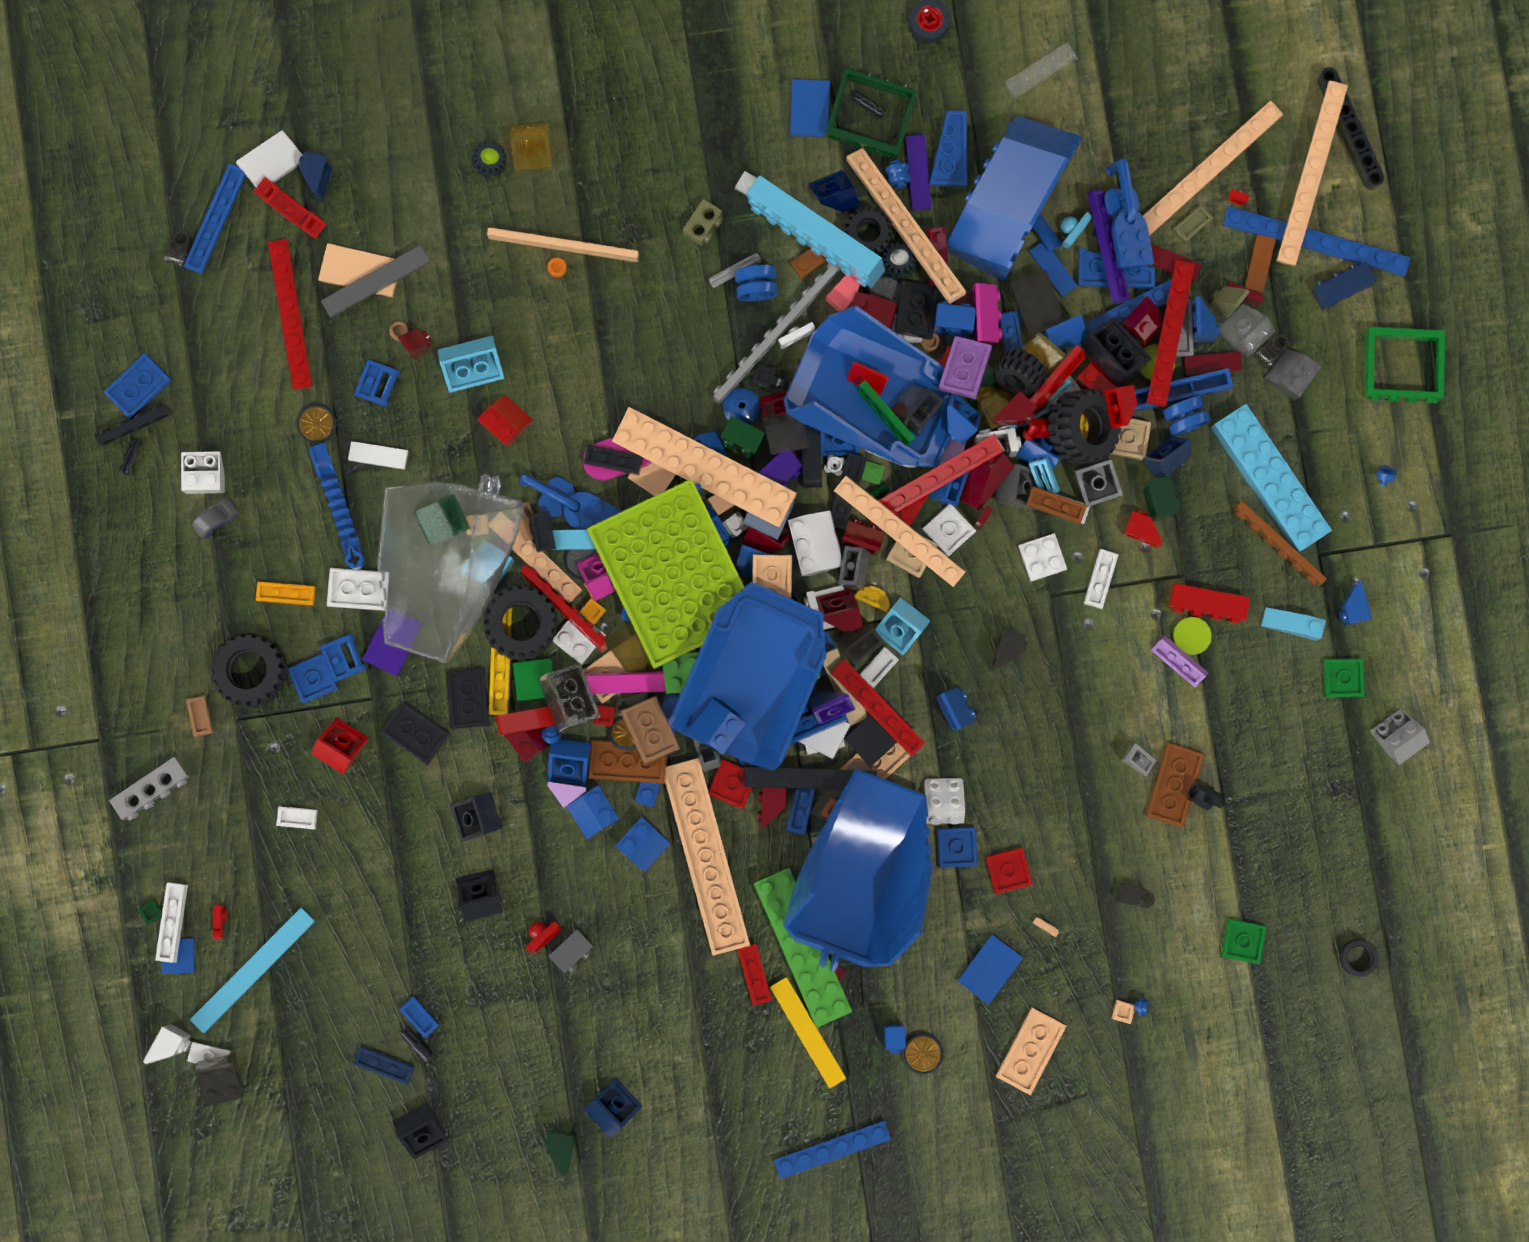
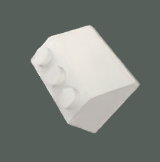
[788,511,843,576]

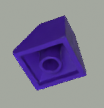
[809,691,856,725]

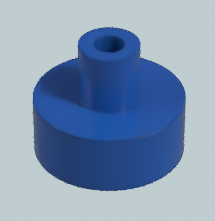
[1376,466,1397,486]

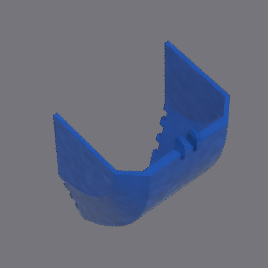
[783,769,933,972]

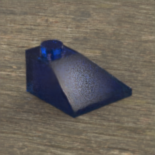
[808,170,860,212]

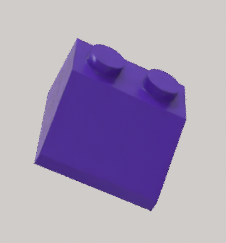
[759,446,802,487]

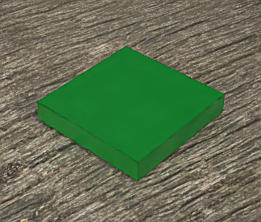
[513,658,556,702]
[1323,658,1365,698]
[1221,919,1267,964]

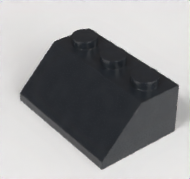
[1081,317,1152,388]

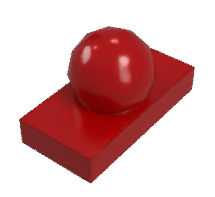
[525,921,563,955]

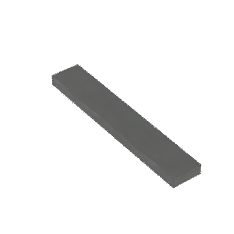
[321,245,430,318]

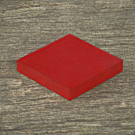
[708,759,752,809]
[985,847,1033,895]

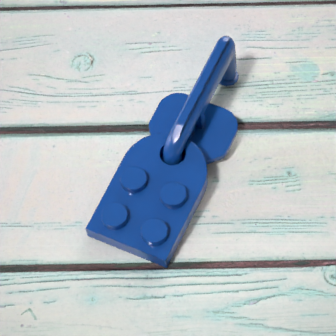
[1104,158,1154,269]
[520,474,623,530]

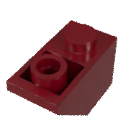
[758,787,786,827]

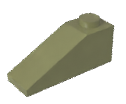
[1210,286,1250,318]

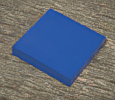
[288,654,338,704]
[937,827,978,868]

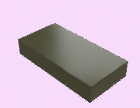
[1173,205,1214,244]

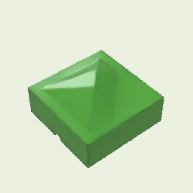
[861,461,885,485]

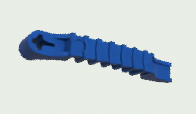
[309,442,365,570]

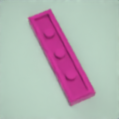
[587,671,665,694]

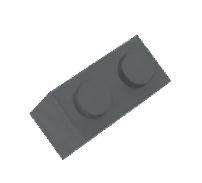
[838,546,870,590]
[549,929,594,973]

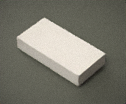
[860,647,899,688]
[276,806,318,829]

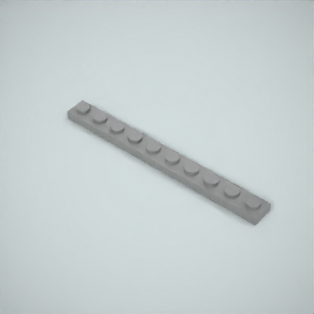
[713,264,842,404]

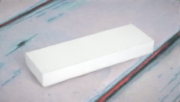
[348,441,409,470]
[1083,549,1119,609]

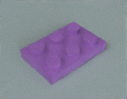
[939,336,992,399]

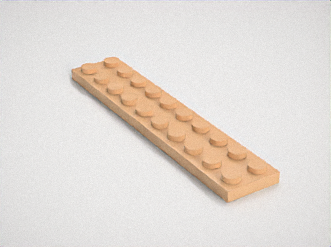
[612,407,797,528]
[665,758,750,956]

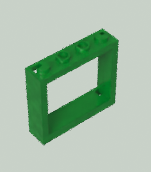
[1363,327,1445,404]

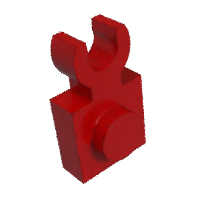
[212,905,228,939]

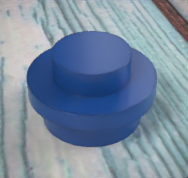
[542,726,561,743]
[1135,997,1149,1017]

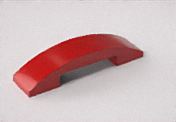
[253,177,326,239]

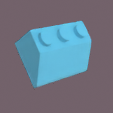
[438,336,504,393]

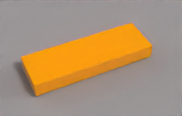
[256,581,316,606]

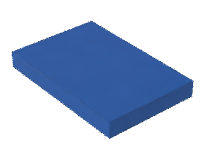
[790,79,830,138]
[104,353,173,420]
[957,934,1023,1005]

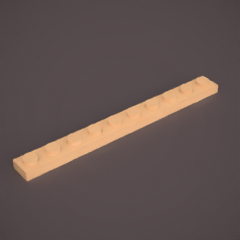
[1276,81,1348,267]
[1143,101,1283,236]
[847,148,966,304]

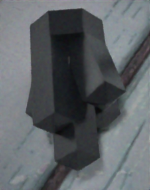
[1187,782,1225,811]

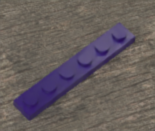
[1088,190,1130,302]

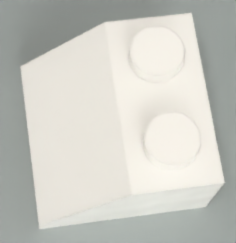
[143,1024,192,1064]

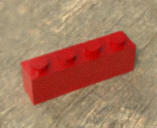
[1168,583,1250,624]

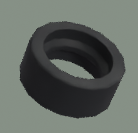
[1339,939,1379,977]

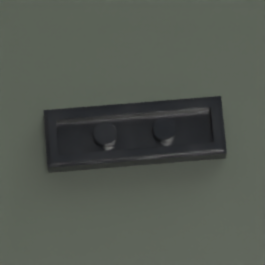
[583,445,644,476]

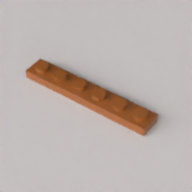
[1233,501,1327,586]

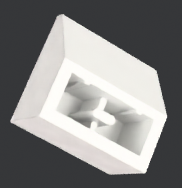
[181,452,225,494]

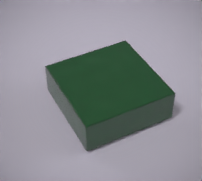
[137,899,163,926]

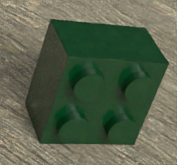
[721,416,765,460]

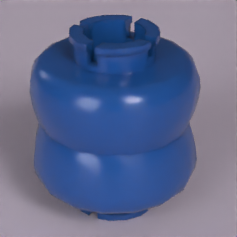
[886,160,911,189]

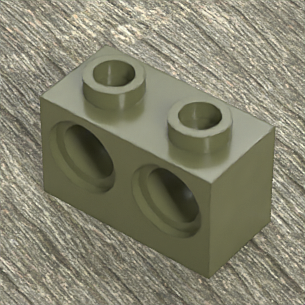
[683,199,723,246]

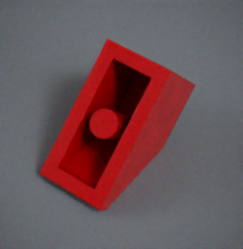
[1104,385,1137,429]
[1123,510,1162,548]

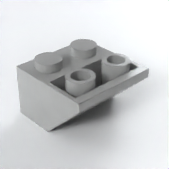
[1370,708,1430,765]

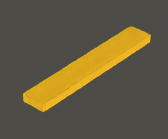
[489,607,513,715]
[770,977,846,1089]

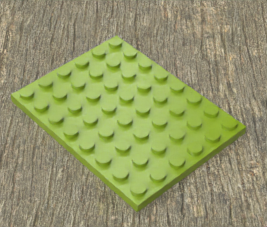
[587,479,744,669]

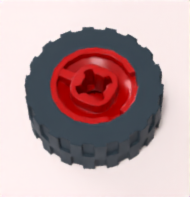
[908,0,951,43]

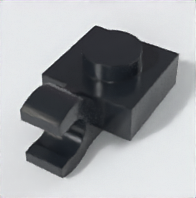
[752,364,787,391]

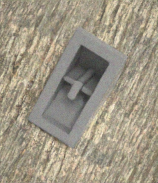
[1121,743,1157,777]

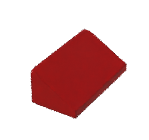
[847,362,889,395]

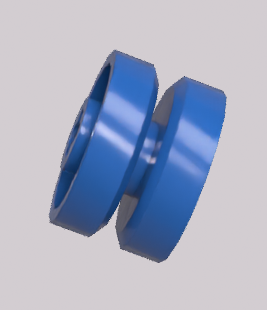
[735,265,778,301]
[1162,395,1211,437]

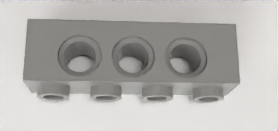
[109,757,191,821]

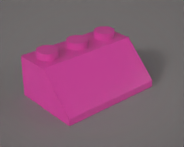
[972,283,1002,345]
[576,553,616,601]

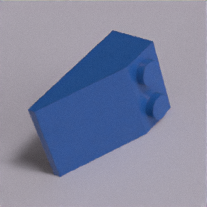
[936,687,976,732]

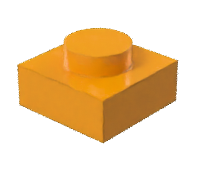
[580,598,606,625]

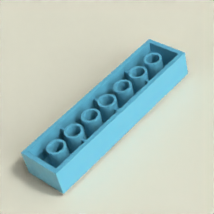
[746,176,885,288]
[1211,404,1332,553]

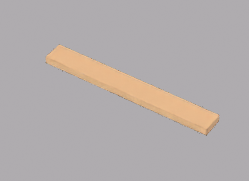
[487,227,639,262]

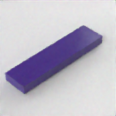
[905,135,931,211]

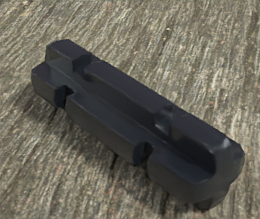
[851,91,885,118]
[119,438,142,475]

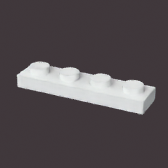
[155,883,188,963]

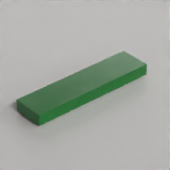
[857,381,915,447]

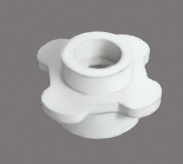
[824,455,845,476]

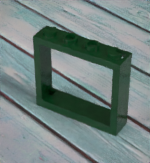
[824,68,917,159]

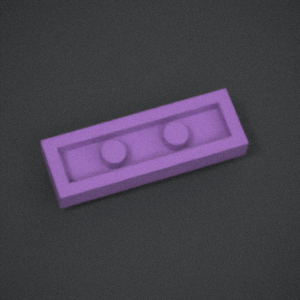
[1151,635,1208,687]

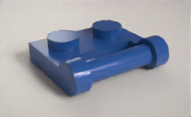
[354,360,400,408]
[320,634,367,683]

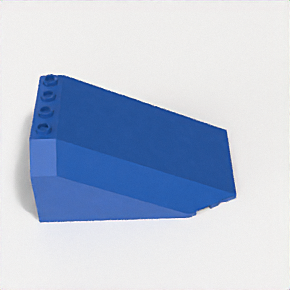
[784,306,962,468]
[667,582,826,770]

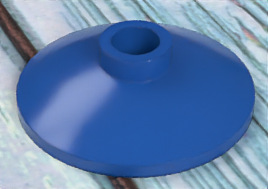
[723,388,761,424]

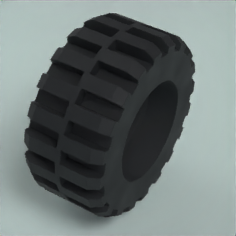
[1048,389,1121,464]
[484,585,558,661]
[210,633,288,708]

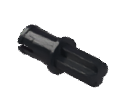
[400,1027,433,1063]

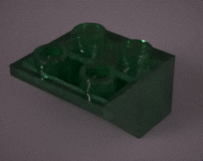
[414,493,470,546]

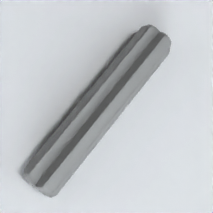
[709,253,761,288]

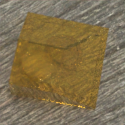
[974,386,1014,429]

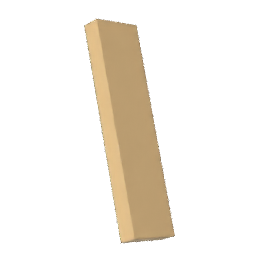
[823,648,867,726]

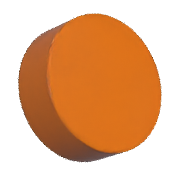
[547,258,567,278]

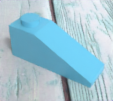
[1261,607,1326,641]

